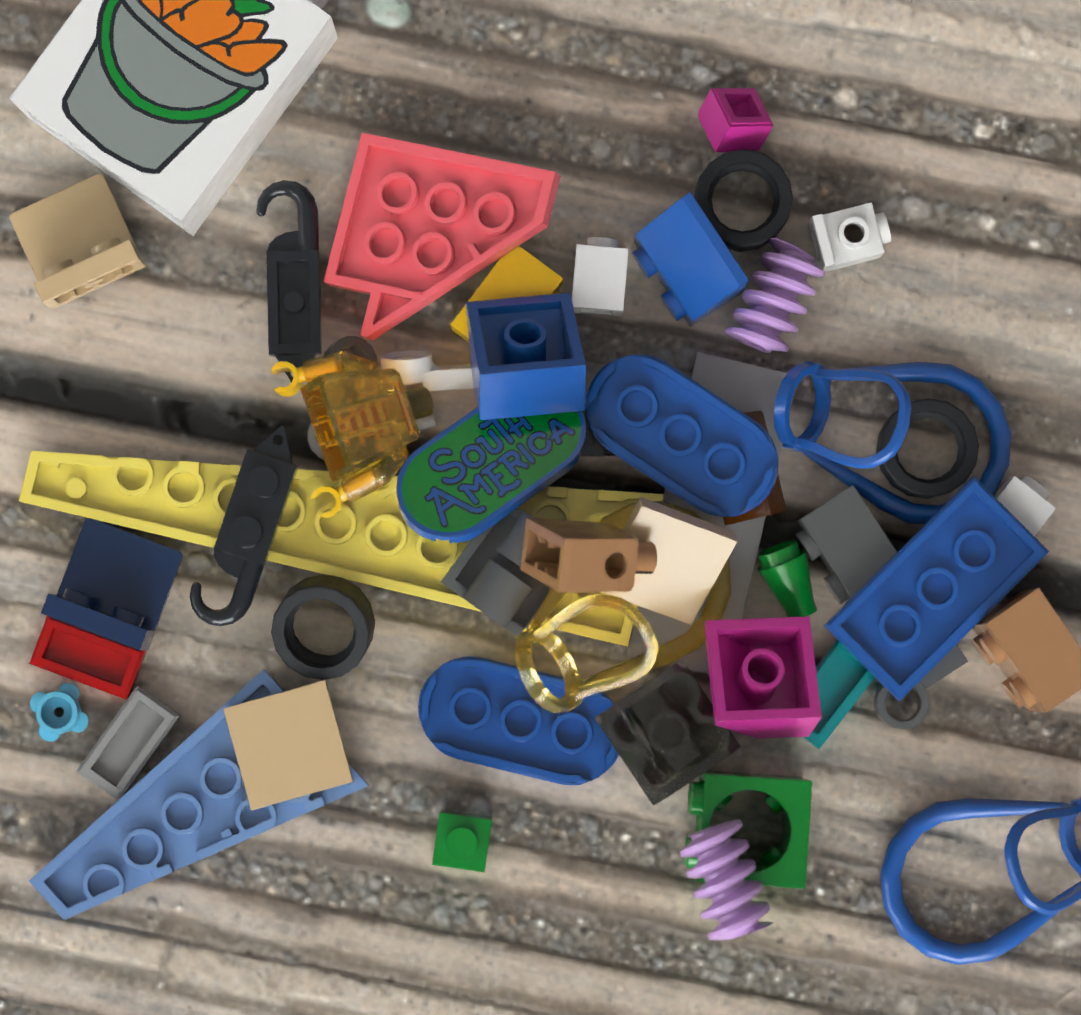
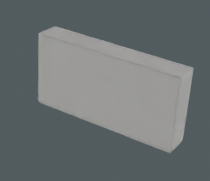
[77,686,181,801]

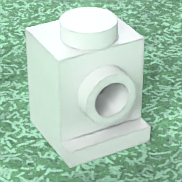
[808,202,891,272]

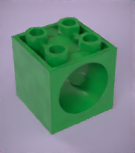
[684,770,812,889]

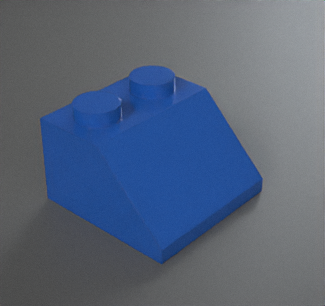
[632,192,749,327]
[466,293,586,420]

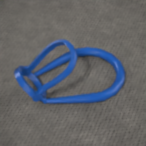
[773,361,1011,525]
[880,797,1081,965]

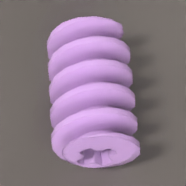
[725,238,826,353]
[679,819,774,940]

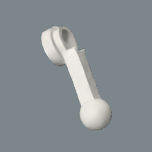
[380,350,474,392]

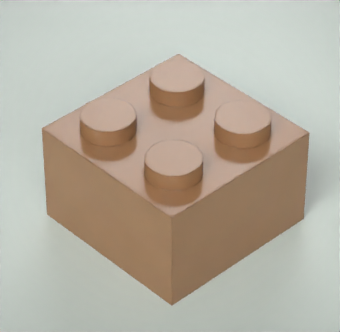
[972,588,1081,712]

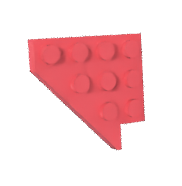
[323,132,561,340]

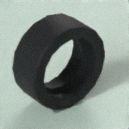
[694,149,793,252]
[876,398,979,499]
[271,574,375,680]

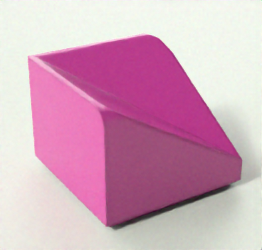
[698,88,774,152]

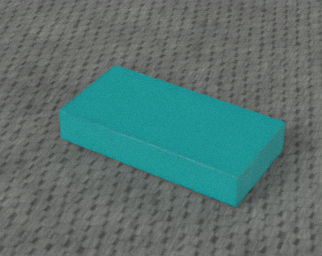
[803,640,875,749]

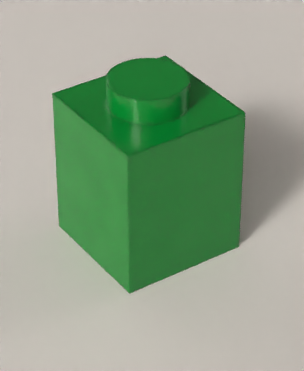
[432,809,493,873]

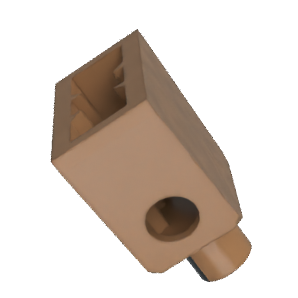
[520,518,657,593]

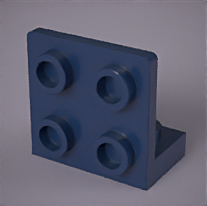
[41,518,183,651]

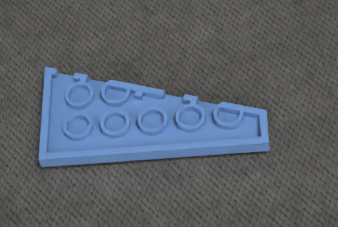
[29,669,369,920]

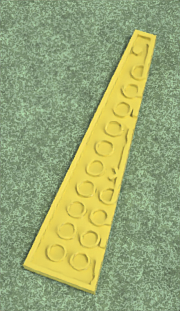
[19,451,664,647]

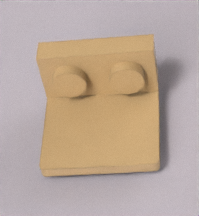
[9,174,146,310]

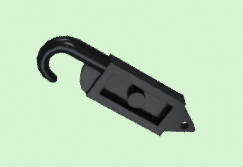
[256,180,322,383]
[189,426,298,626]

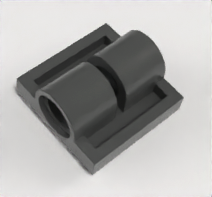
[441,508,562,643]

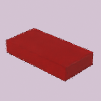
[29,616,147,700]

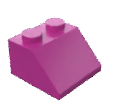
[704,617,822,739]

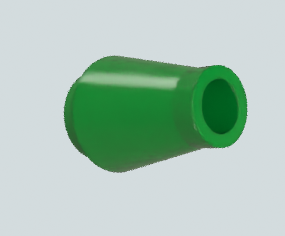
[757,540,818,617]

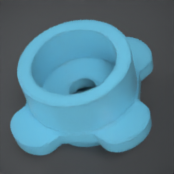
[30,683,89,742]

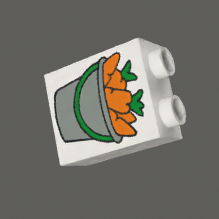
[10,0,338,236]

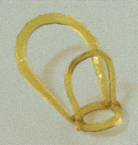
[514,501,731,713]

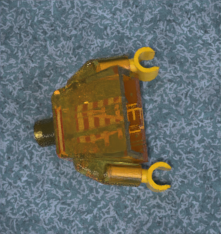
[271,351,434,518]

